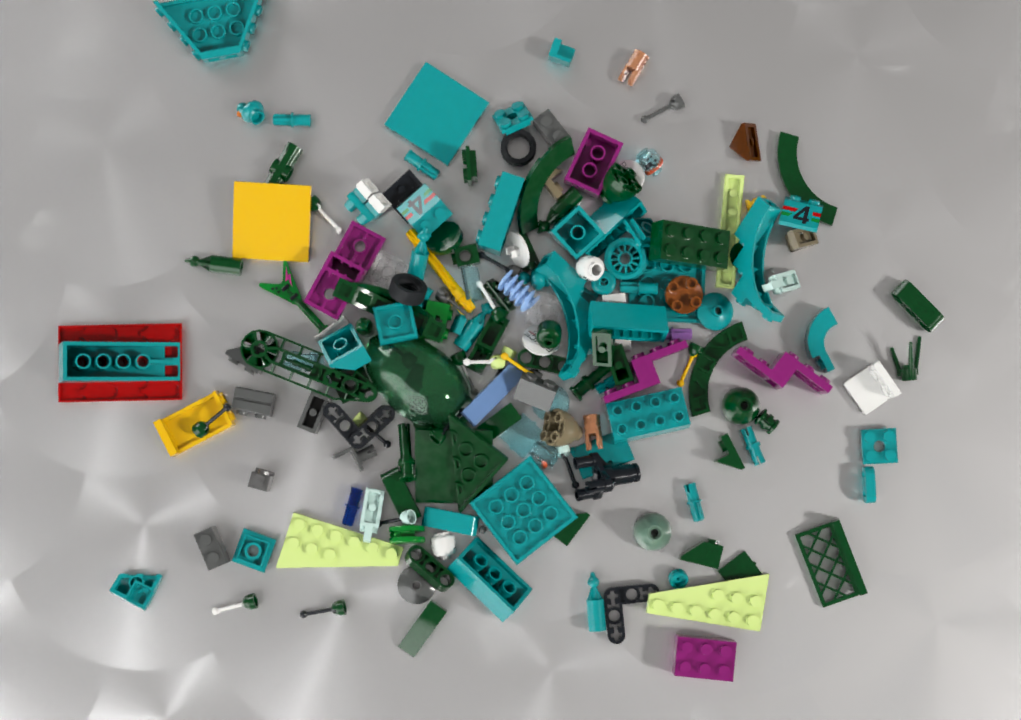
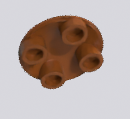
[665,276,703,314]

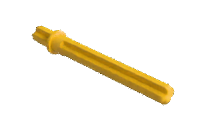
[406,228,476,313]

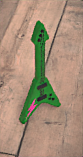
[259,261,328,333]

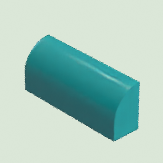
[582,196,647,257]
[588,301,669,342]

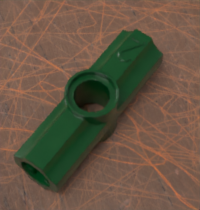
[264,141,303,184]

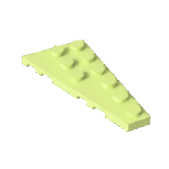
[276,512,404,568]
[646,573,769,631]

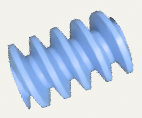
[498,270,540,312]

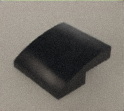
[382,169,423,224]

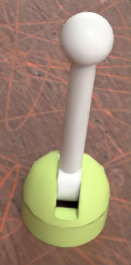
[463,354,505,369]

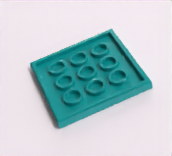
[384,62,489,166]
[628,247,706,324]
[469,456,578,565]

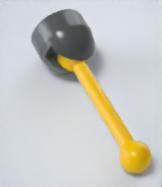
[501,352,543,378]

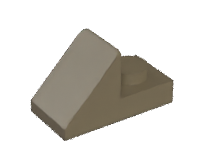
[544,169,563,202]
[785,229,819,252]

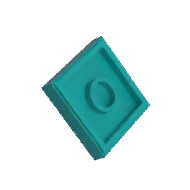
[372,302,418,346]

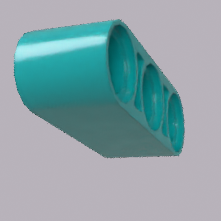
[421,506,480,536]

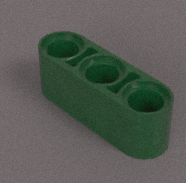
[891,280,944,333]
[518,349,566,375]
[380,466,422,519]
[405,545,455,592]

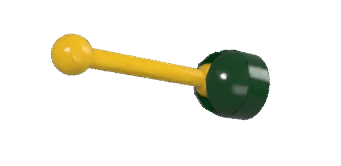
[677,342,704,387]

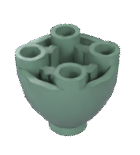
[633,513,672,551]

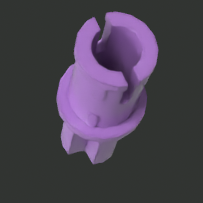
[665,327,692,341]

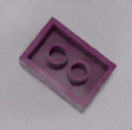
[564,127,623,199]
[672,634,737,682]

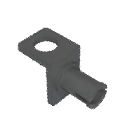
[332,444,377,472]

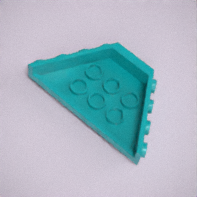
[153,0,263,63]

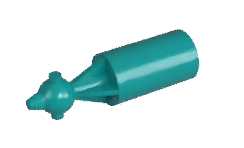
[407,227,431,280]
[453,301,494,352]
[586,572,606,632]

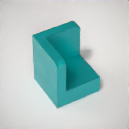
[548,38,575,67]

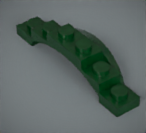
[332,278,447,343]

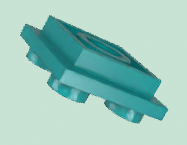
[492,101,534,135]
[623,218,653,248]
[860,428,898,465]
[232,528,277,573]

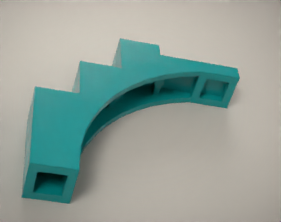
[731,196,785,322]
[536,251,592,381]

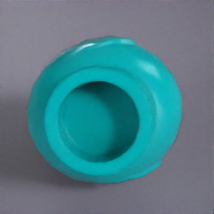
[237,100,265,125]
[517,268,549,291]

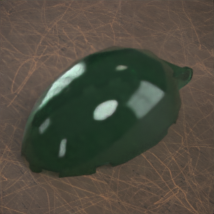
[366,334,473,428]

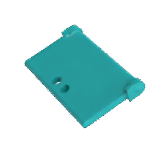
[570,433,635,479]

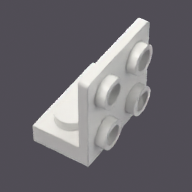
[843,361,902,415]

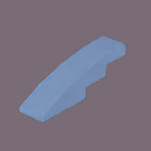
[461,359,523,427]

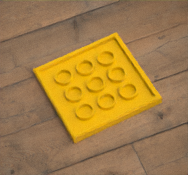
[232,181,312,262]

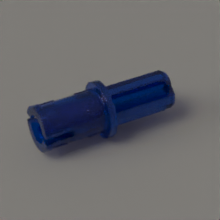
[342,487,363,526]

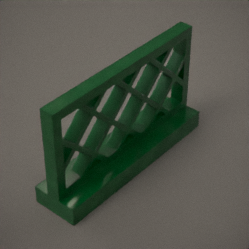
[795,518,868,608]

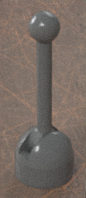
[641,93,685,123]
[435,287,473,320]

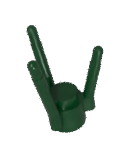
[890,336,922,381]

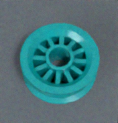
[604,238,647,281]

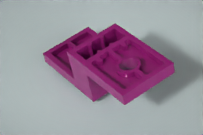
[303,221,386,320]
[601,338,688,405]
[731,346,833,395]

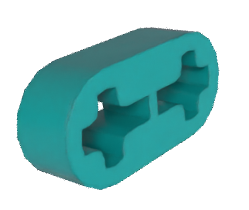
[862,466,876,503]

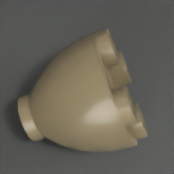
[540,408,583,447]

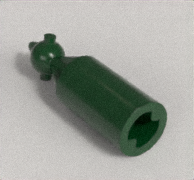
[537,186,583,234]
[185,255,244,276]
[355,317,376,337]

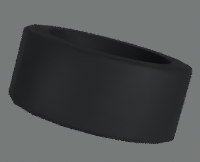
[501,129,536,167]
[389,273,427,306]

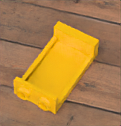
[153,390,236,457]

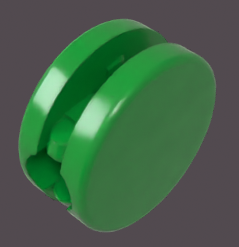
[389,525,425,544]

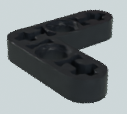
[323,402,395,449]
[603,583,659,644]

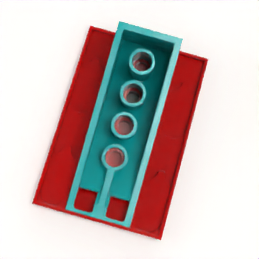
[58,323,182,402]

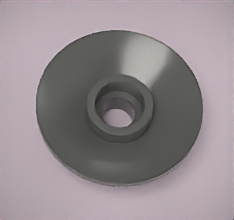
[397,567,435,604]

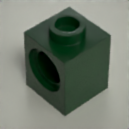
[451,243,481,269]

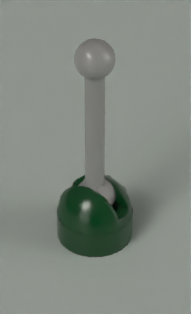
[450,350,478,395]

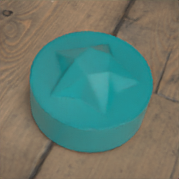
[668,569,688,589]

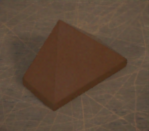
[729,123,761,162]

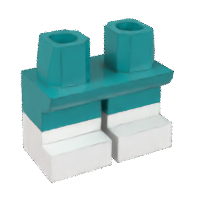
[344,178,392,225]

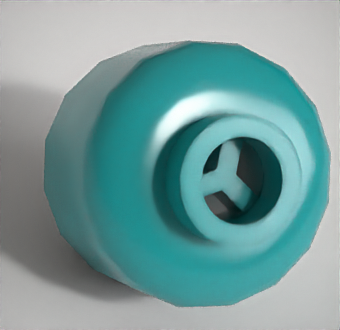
[591,270,616,296]

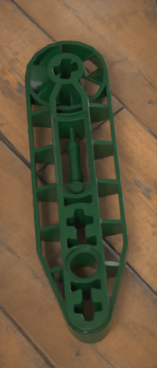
[240,329,378,402]

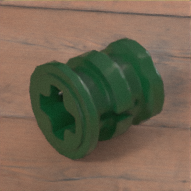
[754,409,780,434]

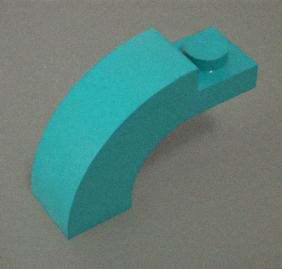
[804,307,838,373]

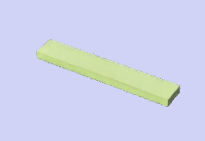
[715,174,744,289]

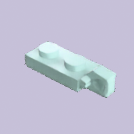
[761,269,801,295]
[360,488,385,543]

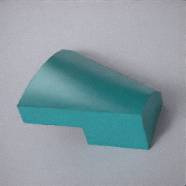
[109,574,163,611]

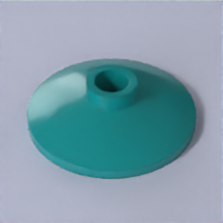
[697,292,733,331]

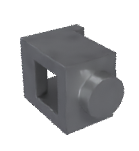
[248,468,275,492]

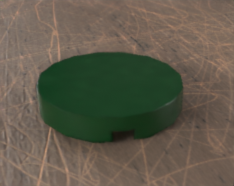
[426,221,463,256]

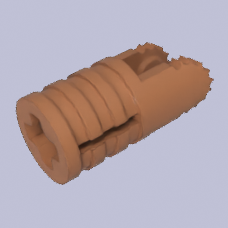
[618,49,649,86]
[583,414,603,451]

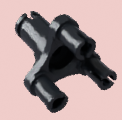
[573,452,641,501]

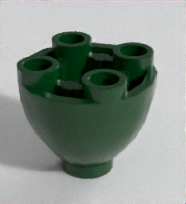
[600,162,642,204]
[722,387,760,425]

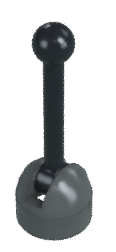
[478,251,522,277]

